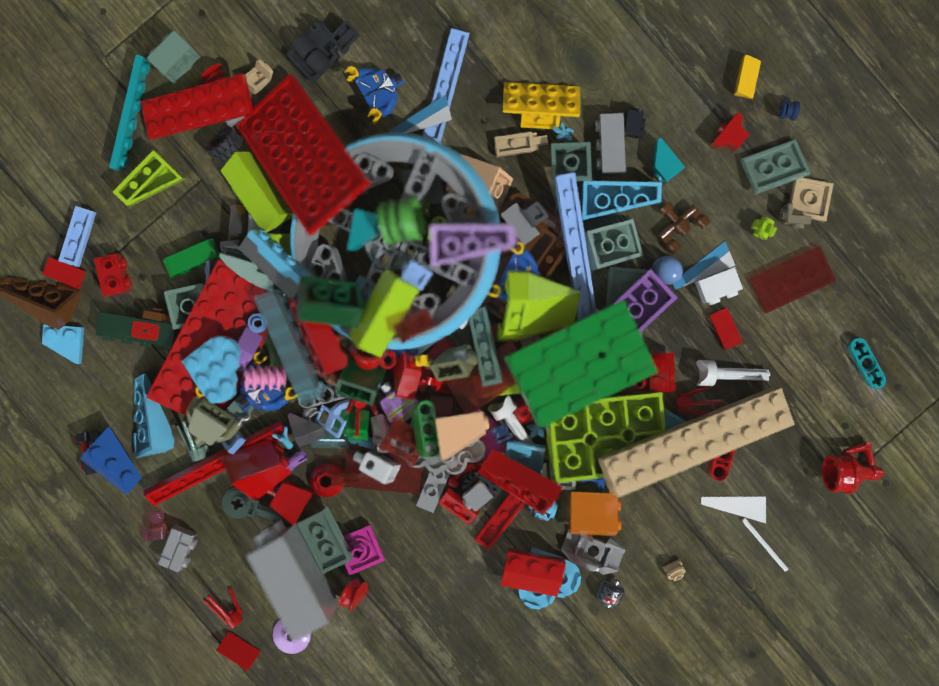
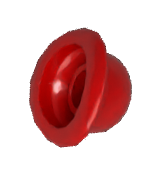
[348,344,388,370]

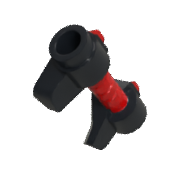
[74,431,100,475]

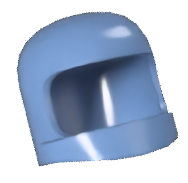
[652,256,683,285]

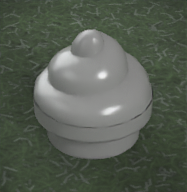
[302,406,322,424]

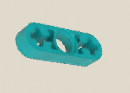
[847,338,886,389]

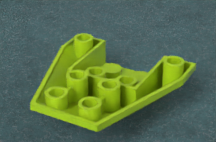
[496,271,581,342]

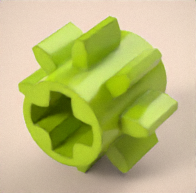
[751,216,777,240]

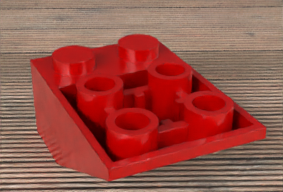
[616,352,676,393]

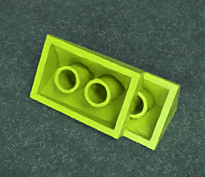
[221,152,294,232]
[348,268,420,357]

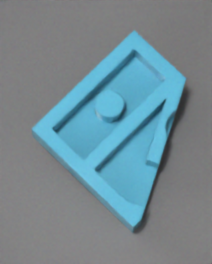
[42,324,84,364]

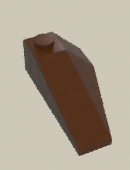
[0,276,81,330]

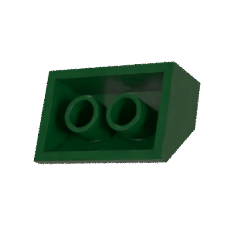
[296,275,364,328]

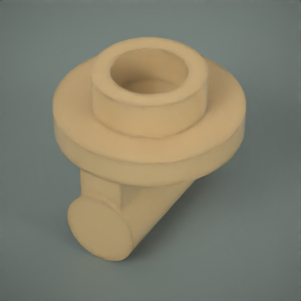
[662,559,686,581]

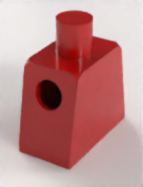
[267,480,314,525]

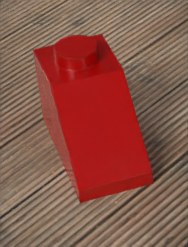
[393,352,422,400]

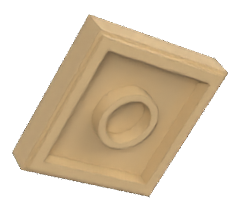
[789,178,834,222]

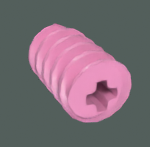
[244,365,286,390]

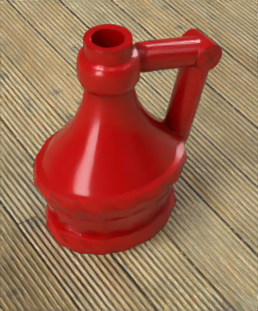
[822,442,884,494]

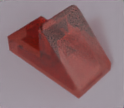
[392,308,436,344]

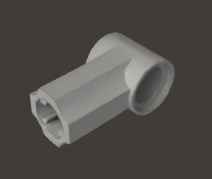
[369,414,396,454]

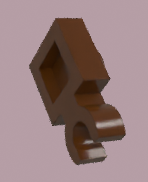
[142,307,171,323]

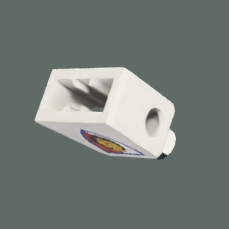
[353,450,401,484]

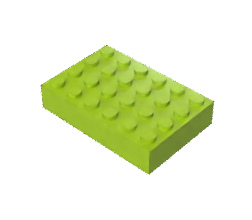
[546,392,666,483]

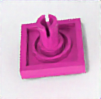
[343,524,385,575]

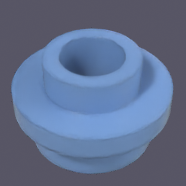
[248,313,267,333]

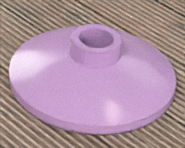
[273,619,311,654]

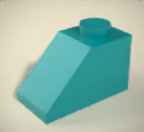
[652,138,685,185]
[347,210,381,251]

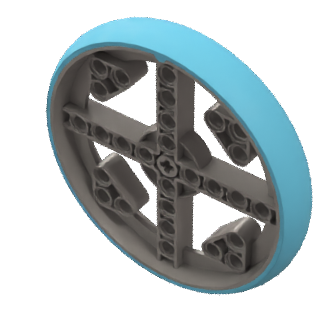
[290,133,500,350]

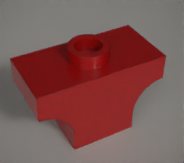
[709,112,750,152]

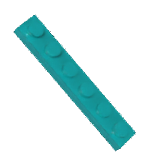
[109,55,150,172]

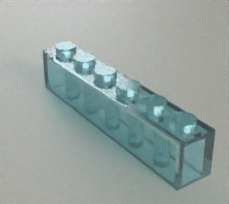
[254,289,326,406]

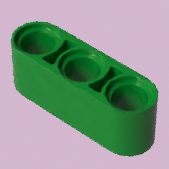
[162,239,220,278]
[411,401,440,458]

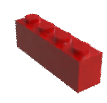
[289,300,348,378]

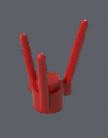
[675,386,723,415]
[346,399,378,438]
[204,587,244,629]

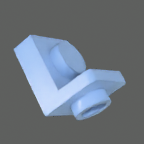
[400,259,432,290]

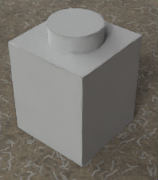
[462,479,493,512]

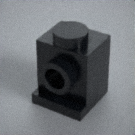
[624,108,646,140]

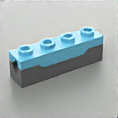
[238,229,311,300]

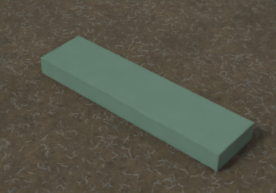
[469,306,503,387]

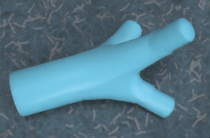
[272,426,293,449]

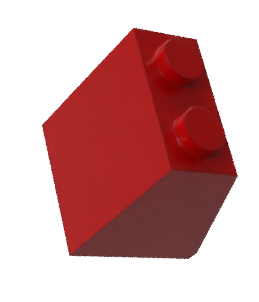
[221,439,292,501]

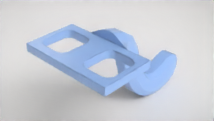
[315,399,355,438]

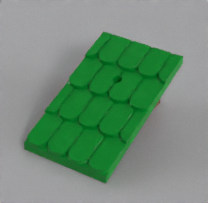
[504,300,658,428]

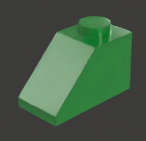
[334,410,370,441]

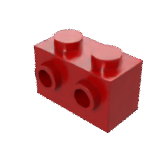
[94,253,132,297]

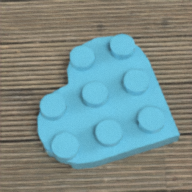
[182,336,241,403]
[518,547,581,610]

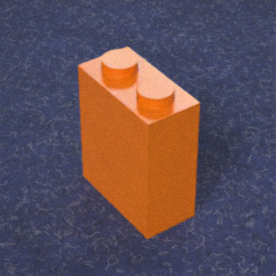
[569,492,621,536]

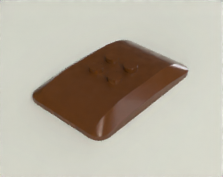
[454,193,566,322]

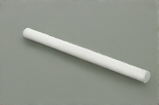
[741,518,788,572]

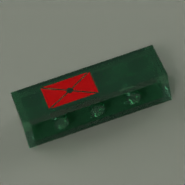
[95,312,180,351]

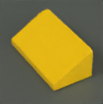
[734,55,761,99]

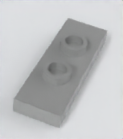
[416,469,450,513]

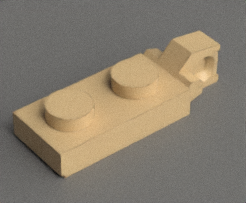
[494,132,548,157]

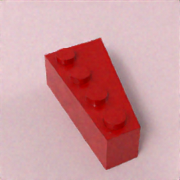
[477,449,563,515]

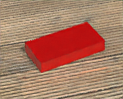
[42,257,87,289]
[708,308,743,350]

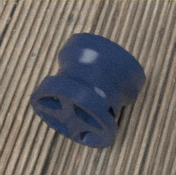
[778,99,800,121]
[489,422,513,444]

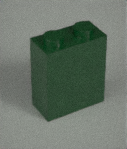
[335,355,387,406]

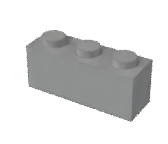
[595,113,626,175]

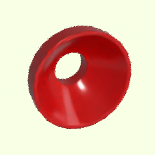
[310,462,345,497]

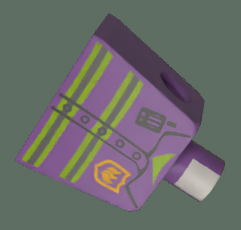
[380,381,424,430]

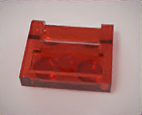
[379,418,426,466]

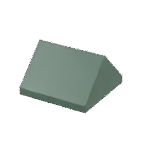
[164,283,204,330]

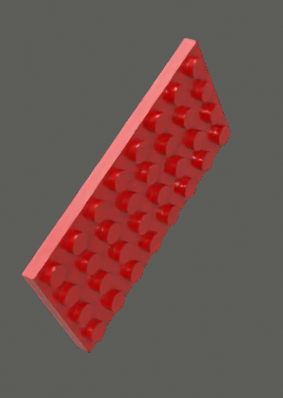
[235,73,371,236]
[146,259,287,416]

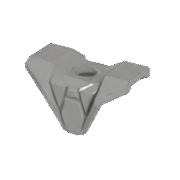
[561,530,626,575]

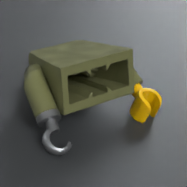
[415,344,477,382]
[186,387,251,445]

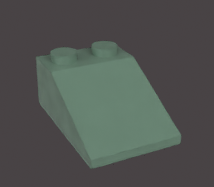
[584,219,643,271]

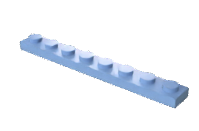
[554,172,597,322]

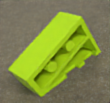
[113,150,186,206]

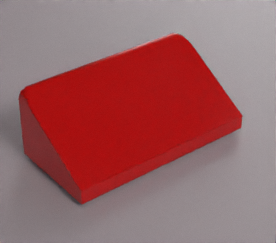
[216,631,261,671]

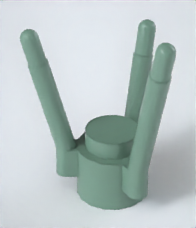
[176,420,210,462]

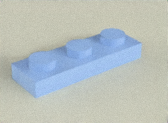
[58,206,96,267]

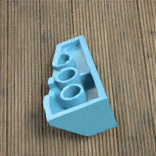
[133,374,174,458]

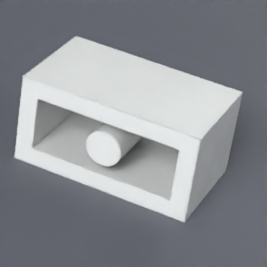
[695,267,743,305]

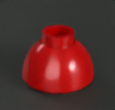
[513,398,534,424]

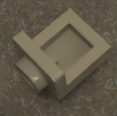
[780,203,811,229]

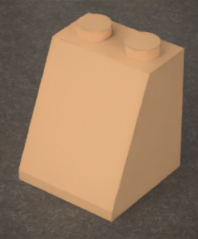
[446,154,513,214]
[436,412,489,460]

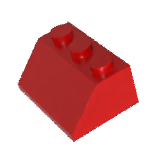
[500,547,566,597]

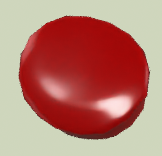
[339,579,368,612]

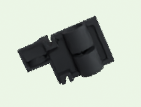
[286,20,360,84]

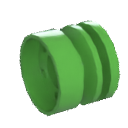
[378,196,424,245]

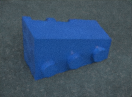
[80,427,142,495]

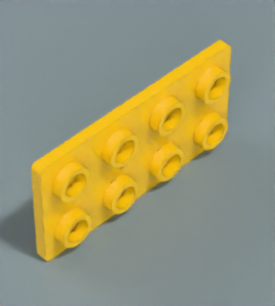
[503,82,580,129]

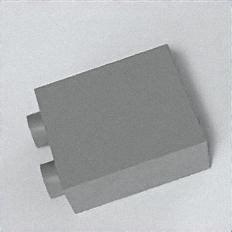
[247,520,339,642]

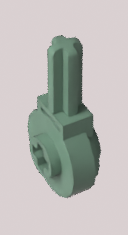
[222,487,282,522]

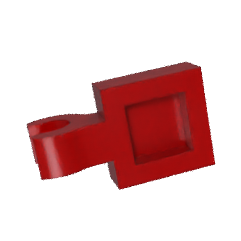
[420,374,456,395]

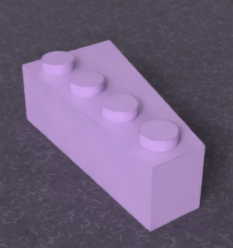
[431,224,517,267]

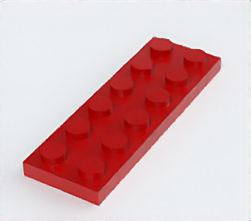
[140,74,254,140]

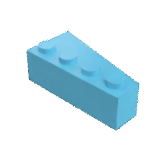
[581,181,662,220]

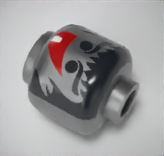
[597,578,625,608]

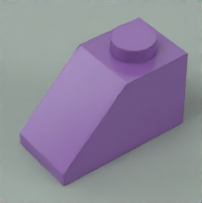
[236,327,263,373]

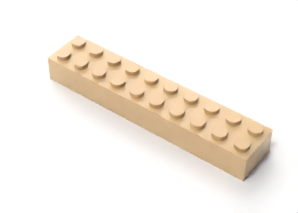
[598,387,795,497]

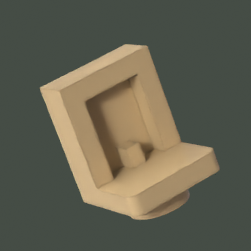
[245,59,273,94]

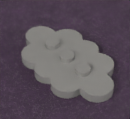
[392,414,486,475]

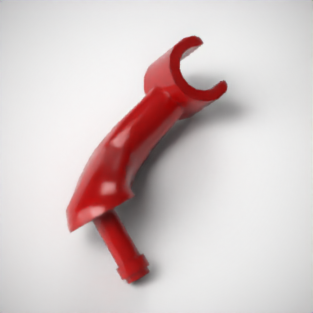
[446,460,484,489]

